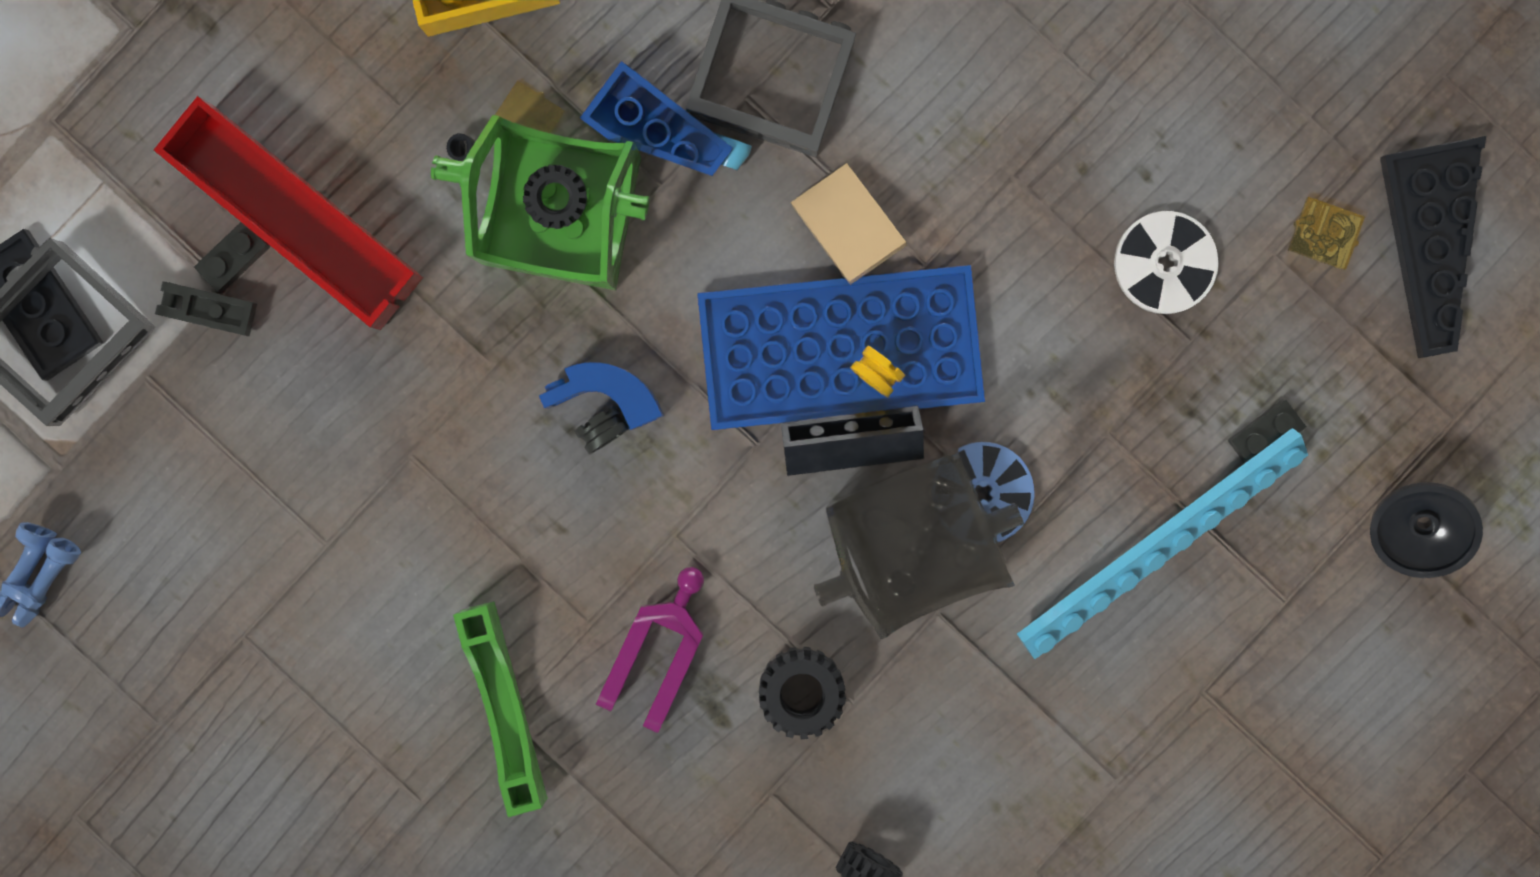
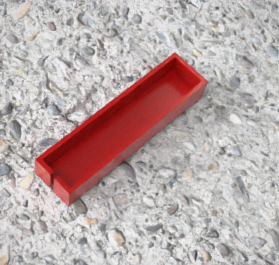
[153,96,424,330]

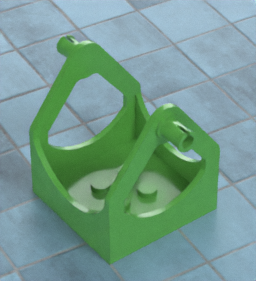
[431,115,650,290]

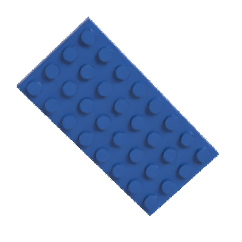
[697,265,985,430]

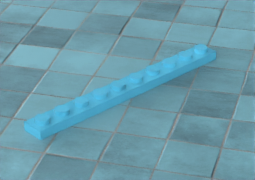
[1017,428,1308,659]

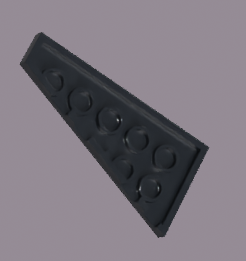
[1380,136,1486,358]

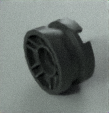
[574,406,629,454]

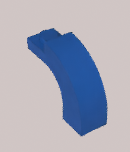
[539,362,664,430]

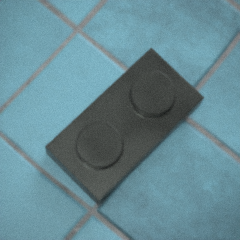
[194,222,271,293]
[1228,400,1307,463]

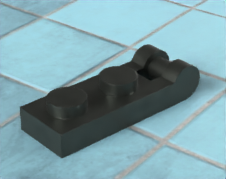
[155,281,257,337]

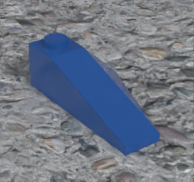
[580,61,733,176]

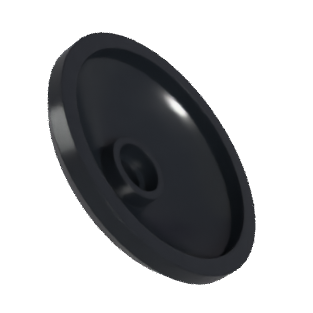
[1370,482,1483,578]

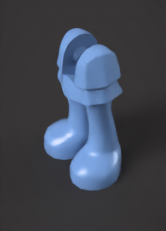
[0,522,81,627]

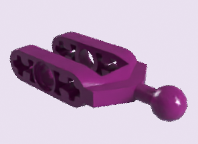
[596,567,704,733]

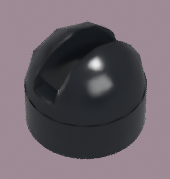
[446,133,475,161]

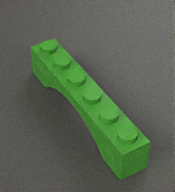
[453,601,548,817]

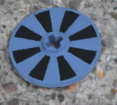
[931,442,1034,545]

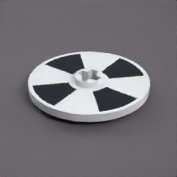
[1114,211,1218,314]

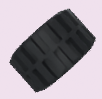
[759,647,846,740]

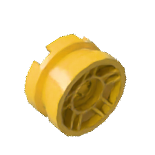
[850,346,905,398]

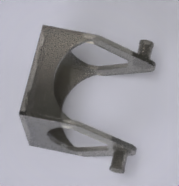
[814,448,1025,639]

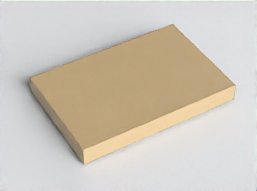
[791,163,907,285]

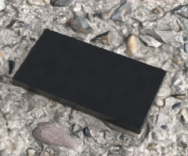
[0,229,104,381]

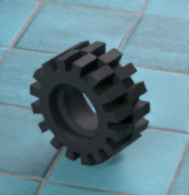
[523,165,587,229]
[835,841,903,877]

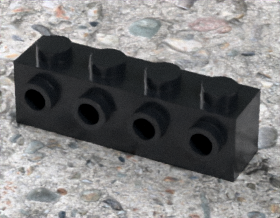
[781,406,924,476]

